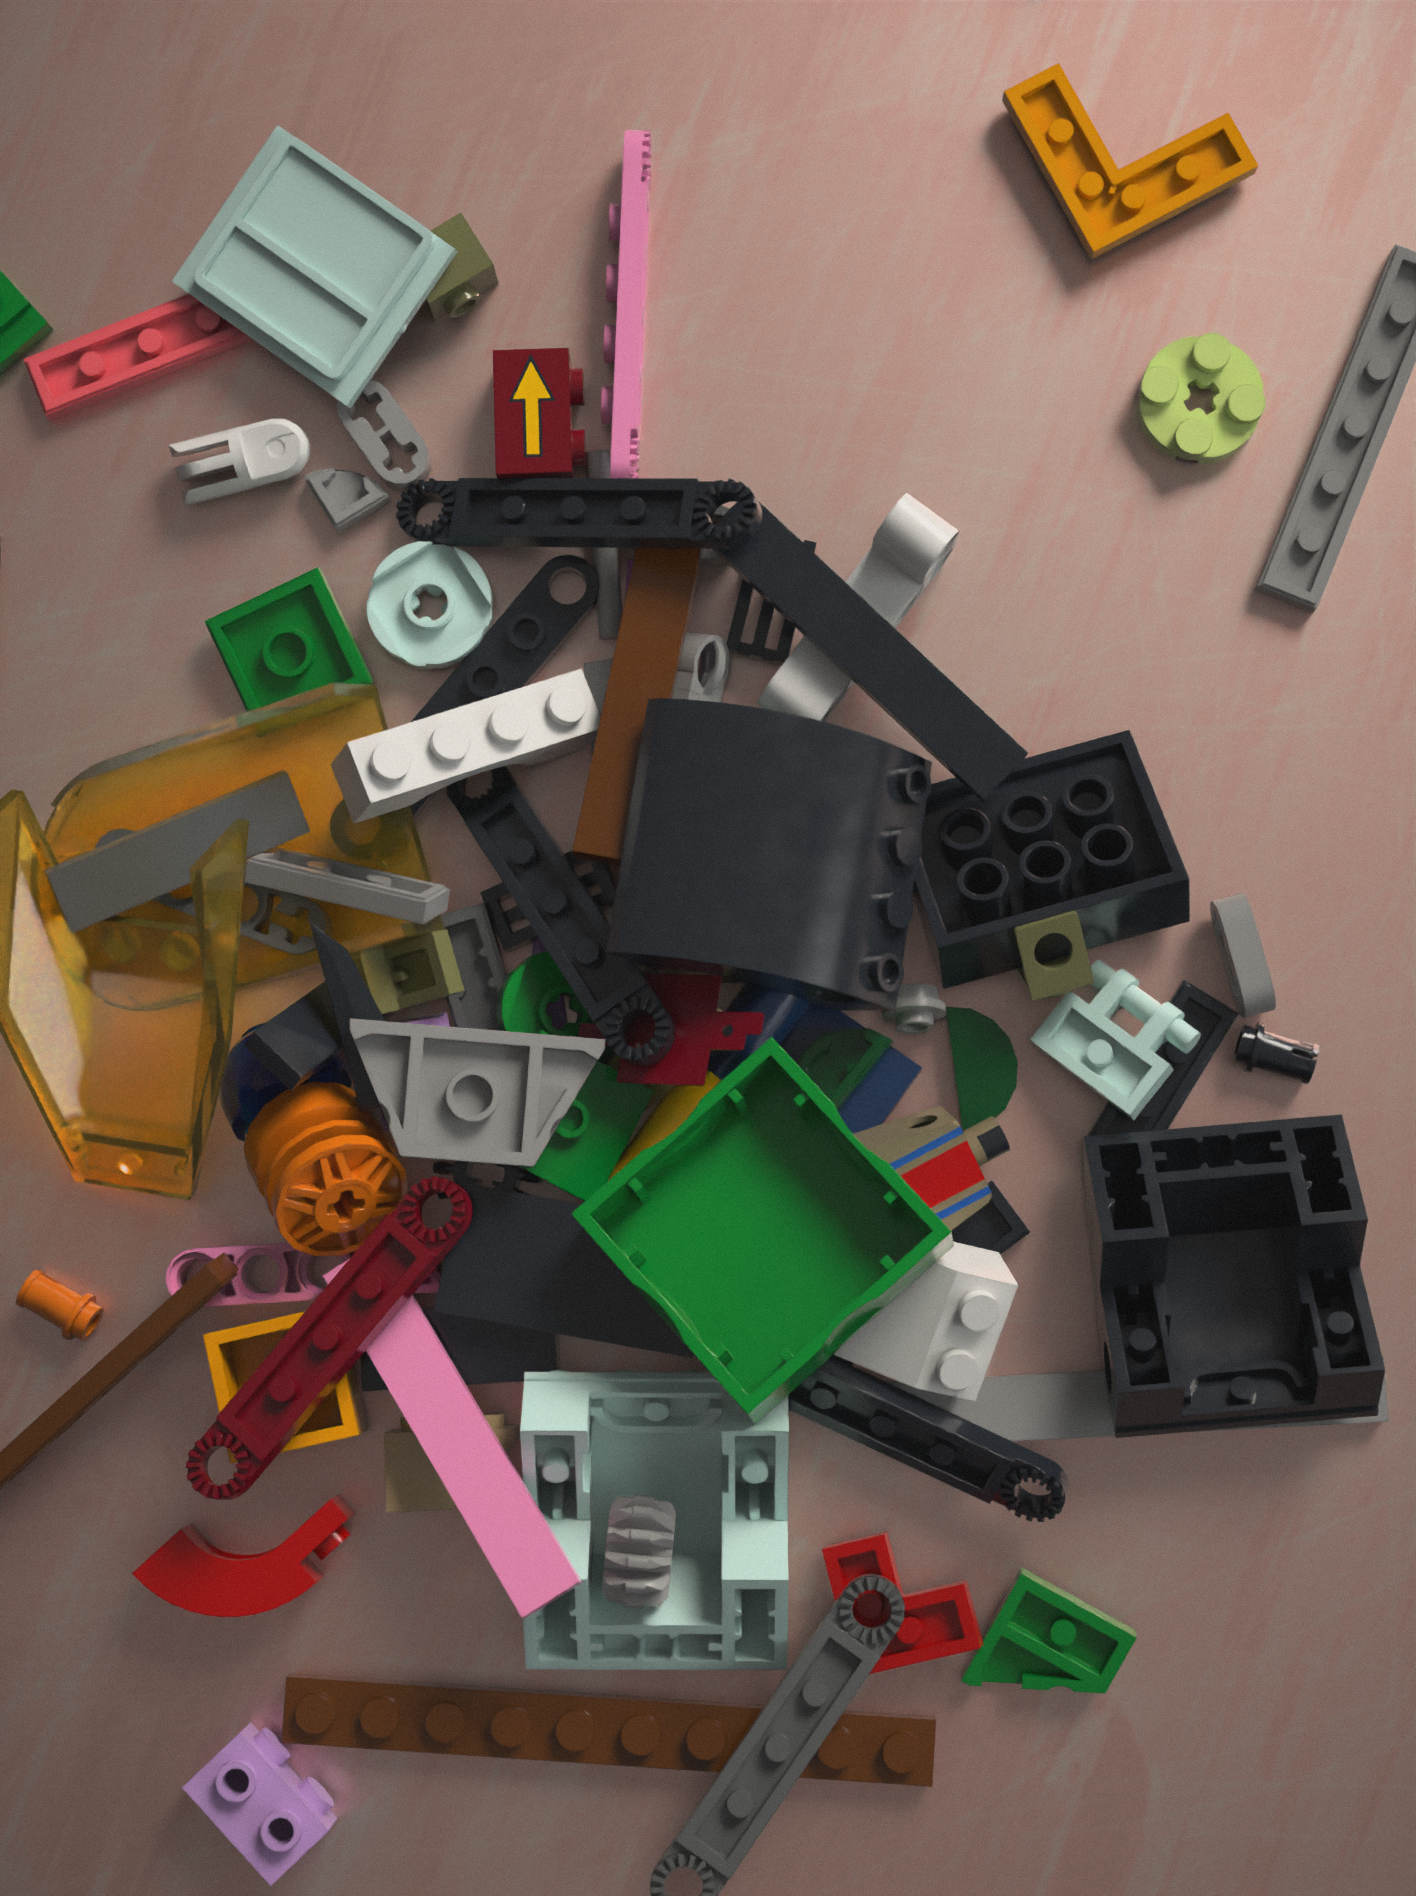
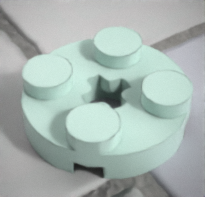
[367,541,494,671]

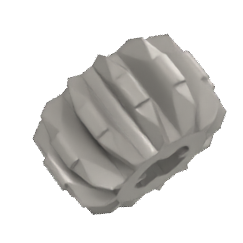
[602,1494,676,1608]

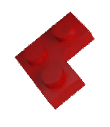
[822,1531,983,1674]

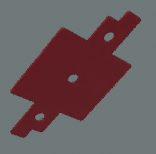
[577,974,764,1086]

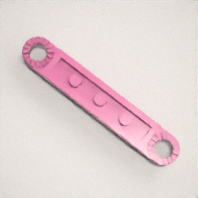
[601,130,652,478]

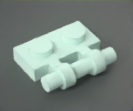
[1030,959,1201,1120]

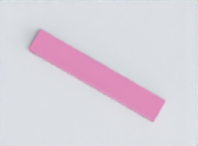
[323,1259,582,1619]

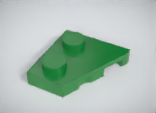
[961,1567,1137,1694]

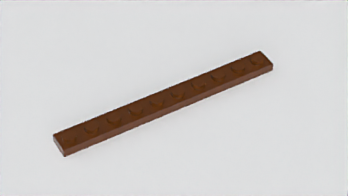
[281,1673,936,1787]

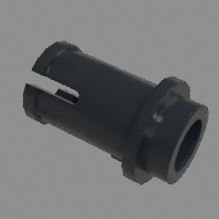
[1233,1022,1319,1084]

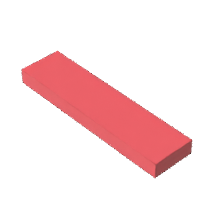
[23,294,255,421]

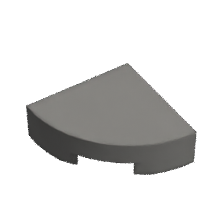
[304,468,392,534]

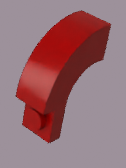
[132,1494,356,1617]

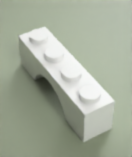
[330,669,601,824]

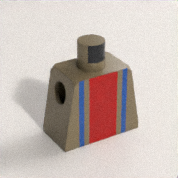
[853,1106,1010,1231]

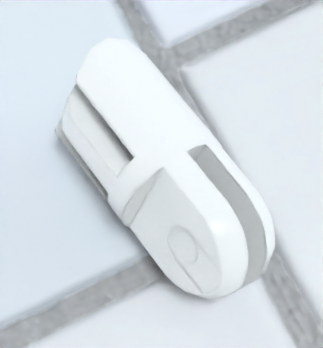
[169,419,310,506]

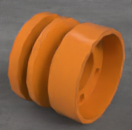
[243,1082,409,1256]

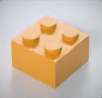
[203,1312,368,1464]

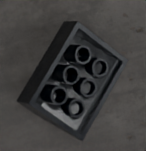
[913,730,1190,989]

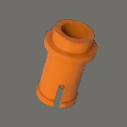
[16,1269,104,1342]

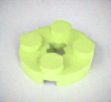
[1137,333,1265,464]

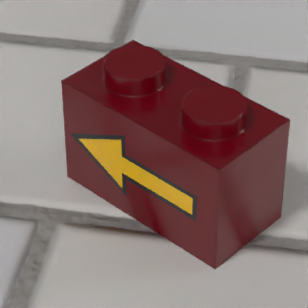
[493,348,586,478]

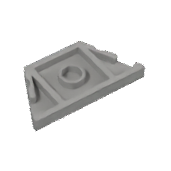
[350,1018,605,1167]

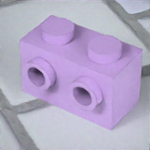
[182,1722,338,1886]

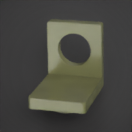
[1014,911,1094,1001]

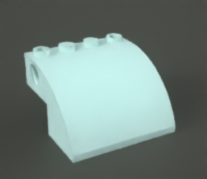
[520,1370,789,1670]

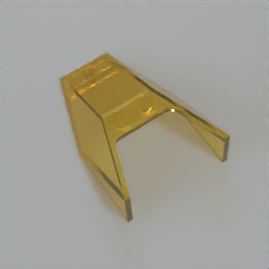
[0,789,249,1200]

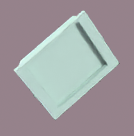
[172,125,458,409]

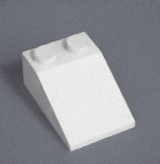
[834,1242,1018,1402]

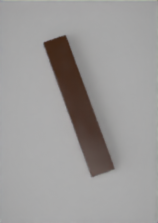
[572,548,703,866]
[0,1253,239,1490]

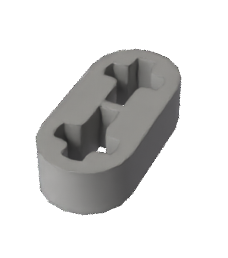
[337,380,431,491]
[1210,893,1276,1018]

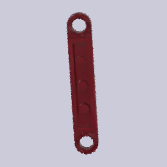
[185,1176,472,1500]

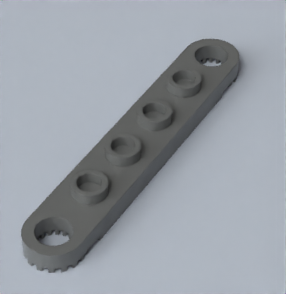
[650,1574,905,1896]

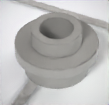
[882,983,946,1034]

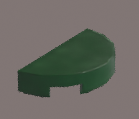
[945,1007,1018,1131]
[796,1028,894,1112]

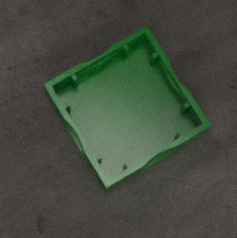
[571,1037,954,1424]

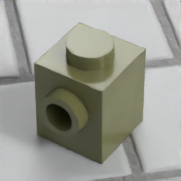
[421,213,499,322]

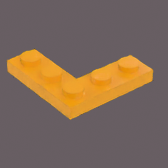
[1002,63,1259,260]

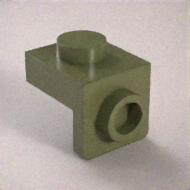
[351,929,464,1015]

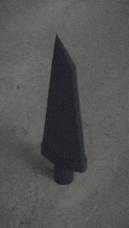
[310,922,392,1136]

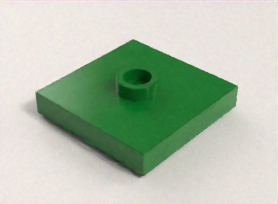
[204,567,375,736]
[518,1030,654,1202]

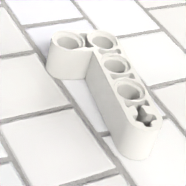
[757,493,959,722]

